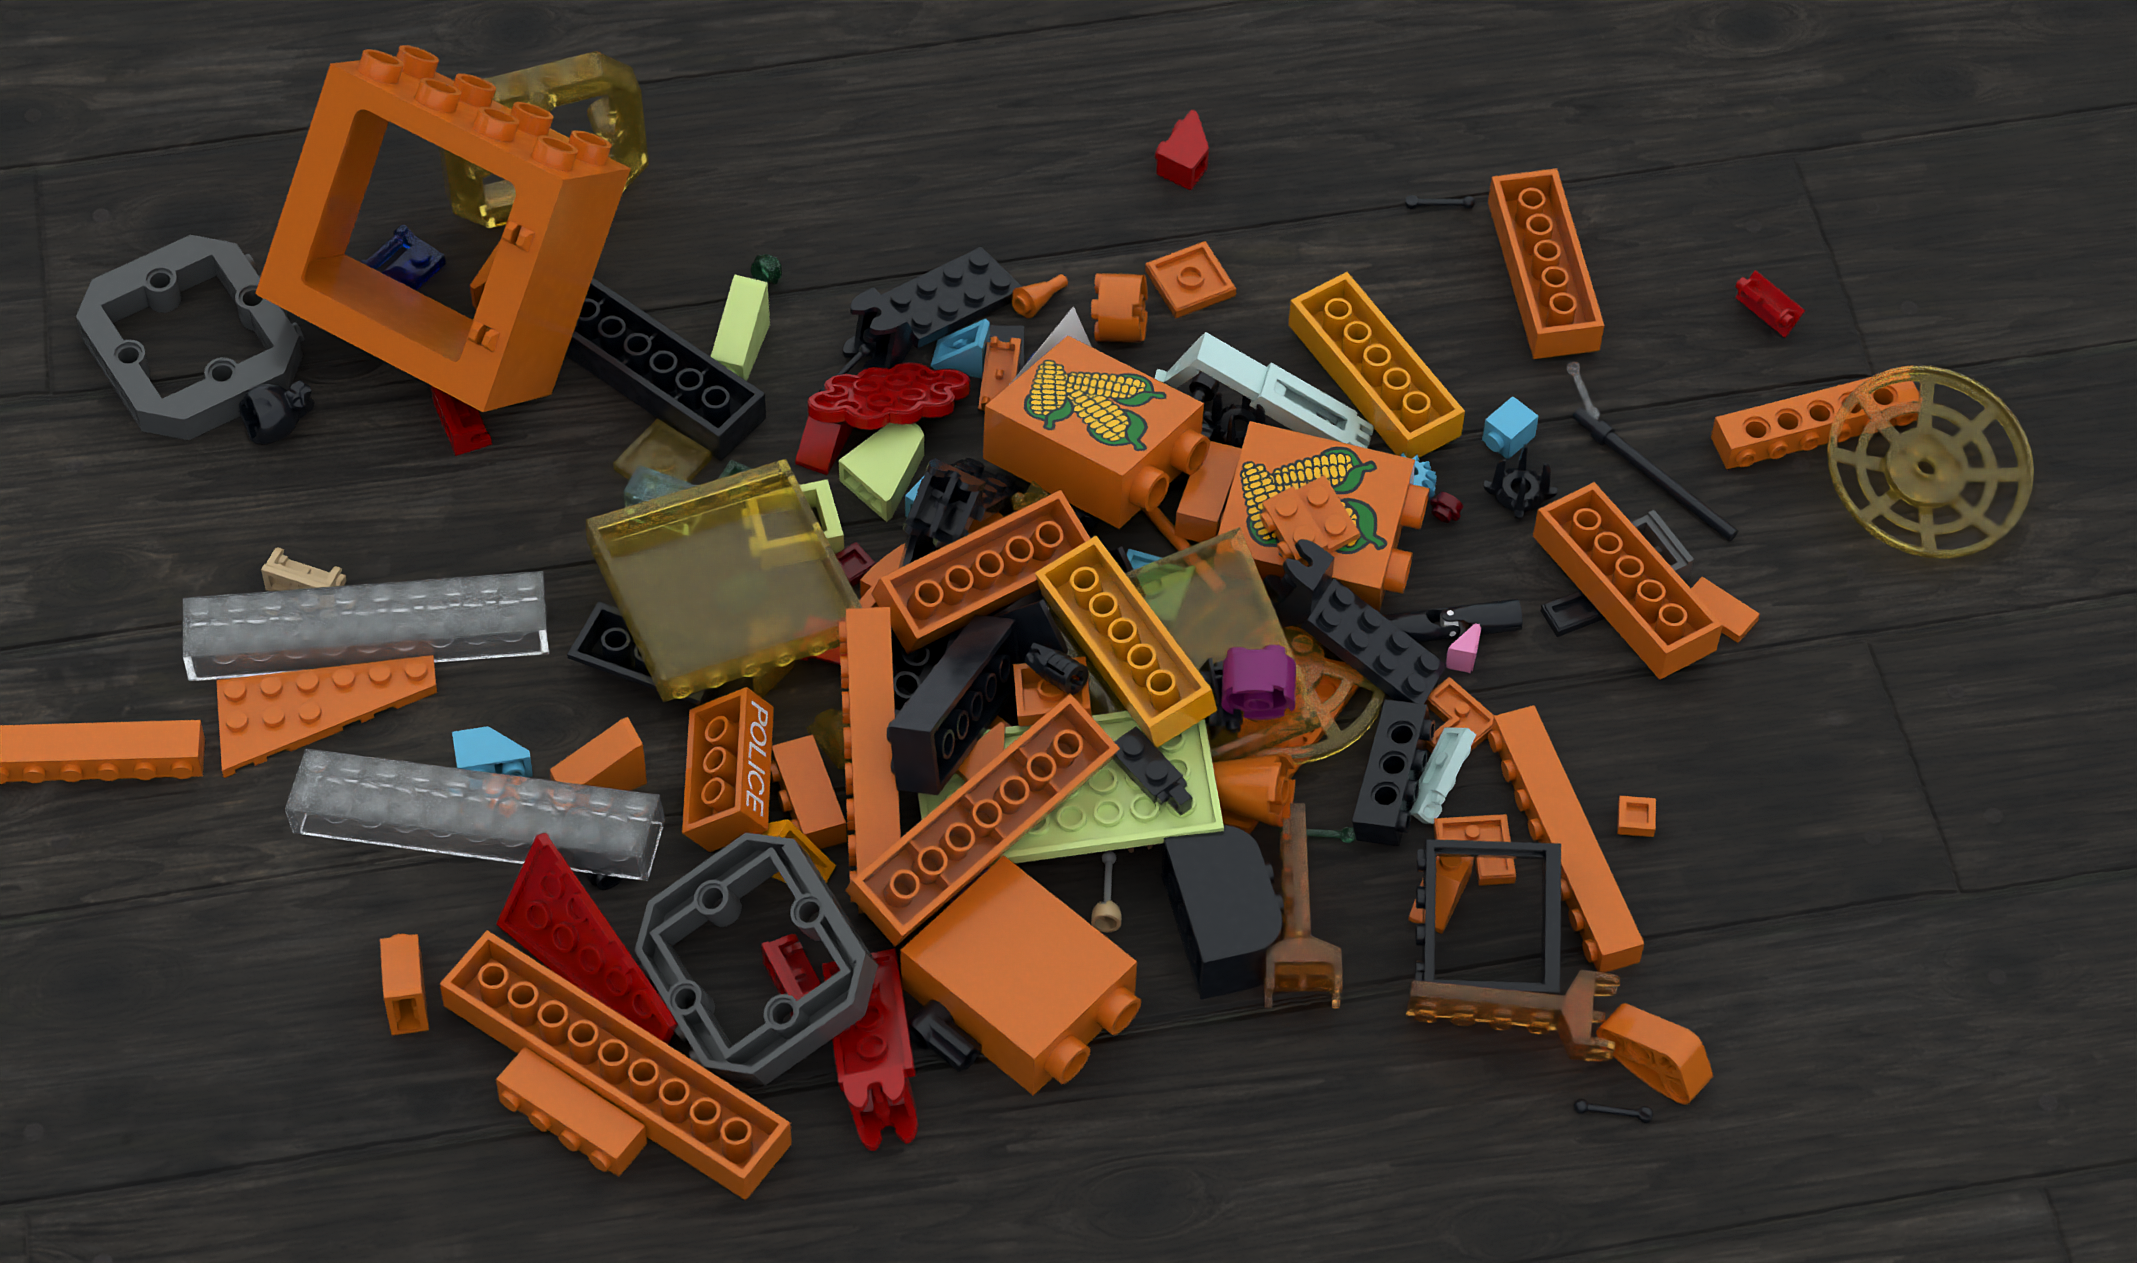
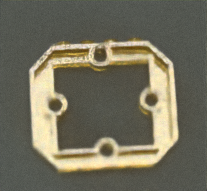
[438,51,649,228]

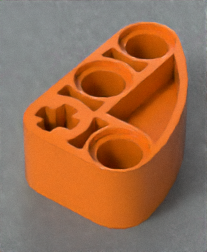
[1596,1003,1713,1105]

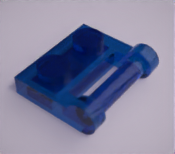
[360,225,446,290]

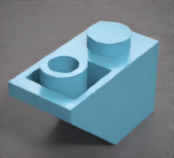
[452,726,533,788]

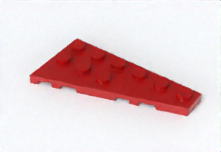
[496,833,678,1045]

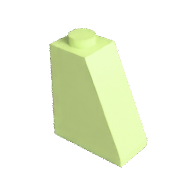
[711,275,770,381]
[839,423,925,522]

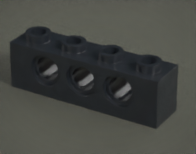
[1352,699,1435,846]

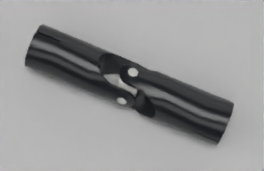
[1383,599,1523,643]

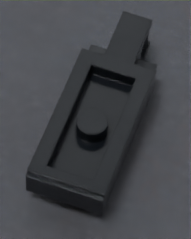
[1113,726,1192,816]

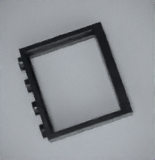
[1415,839,1561,997]

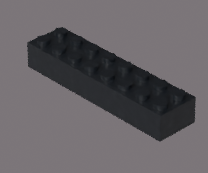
[566,278,766,461]

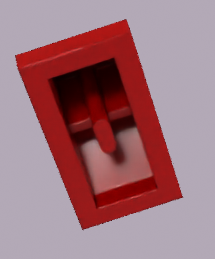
[795,415,854,475]

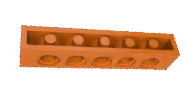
[1711,368,1923,469]

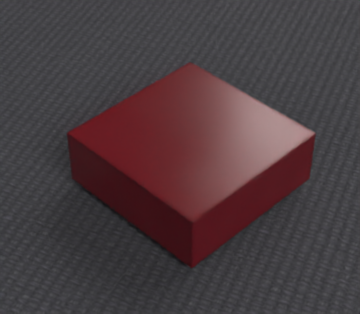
[828,542,876,589]

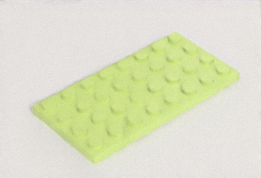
[918,711,1224,867]

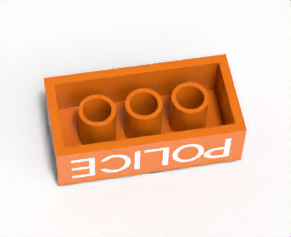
[682,687,774,852]

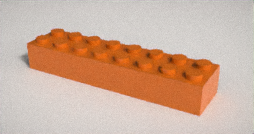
[839,607,901,913]
[845,694,1120,947]

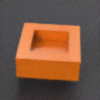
[1617,796,1656,837]

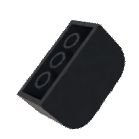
[1161,825,1285,1000]

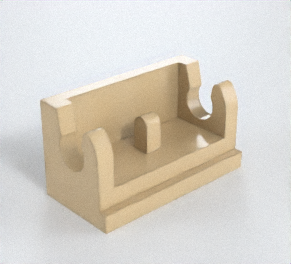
[261,547,347,611]

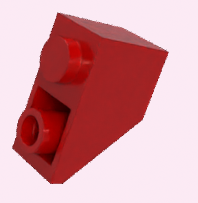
[1155,110,1209,191]

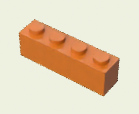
[496,1047,647,1177]

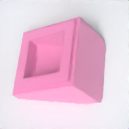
[1446,623,1481,673]

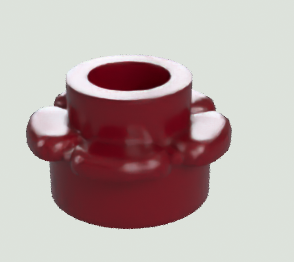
[1430,492,1464,523]

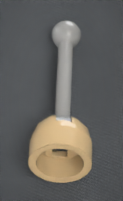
[1091,851,1121,932]

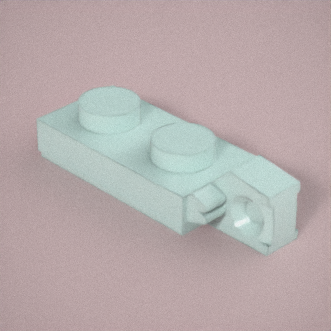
[1410,727,1477,824]

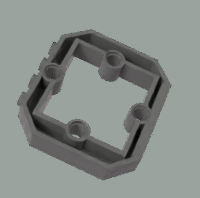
[76,235,304,440]
[634,833,878,1085]

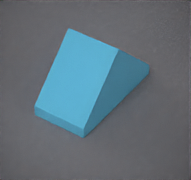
[930,319,990,378]

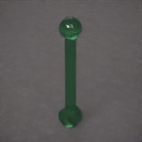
[1279,824,1355,843]

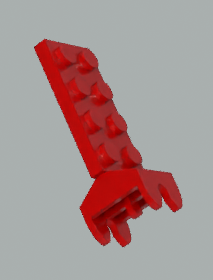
[822,948,918,1151]

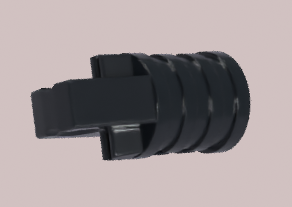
[1024,643,1089,695]

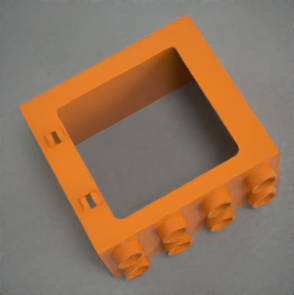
[255,45,631,412]

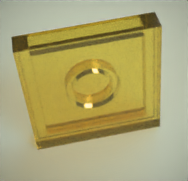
[613,419,712,504]

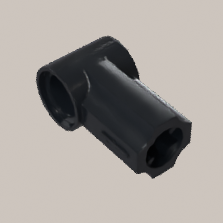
[908,1000,981,1072]

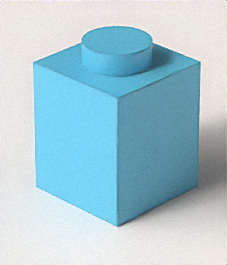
[1482,396,1539,460]

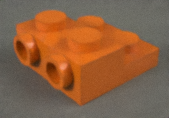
[1259,475,1360,566]
[1013,656,1092,727]

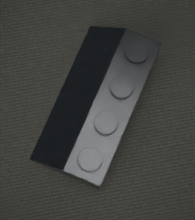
[567,601,730,705]

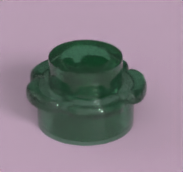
[750,254,782,285]

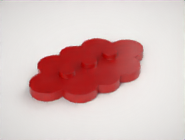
[808,363,970,430]

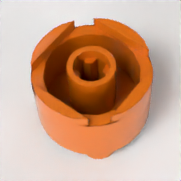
[1091,273,1148,342]

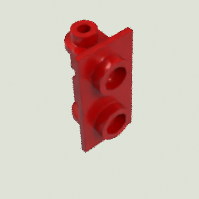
[1735,270,1806,338]

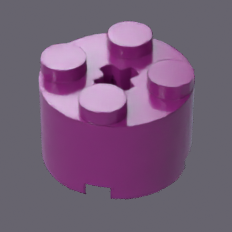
[1222,645,1296,720]

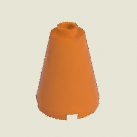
[1212,753,1295,827]

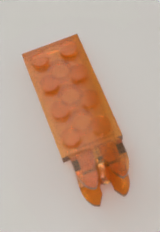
[1263,803,1342,1008]
[1406,970,1620,1061]

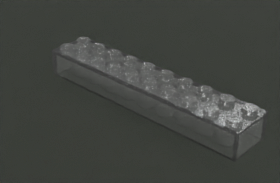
[183,571,549,681]
[285,748,665,881]

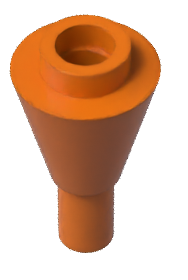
[1012,274,1068,318]

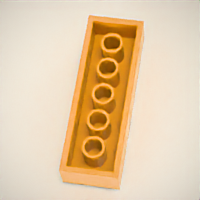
[1288,272,1465,459]
[1035,536,1217,748]

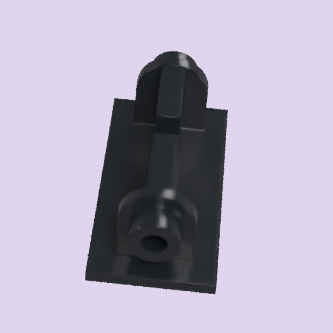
[1199,657,1243,739]

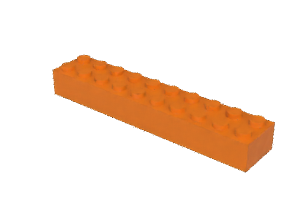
[440,930,792,1200]

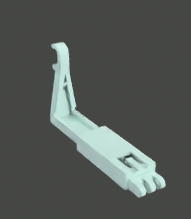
[1154,332,1374,448]

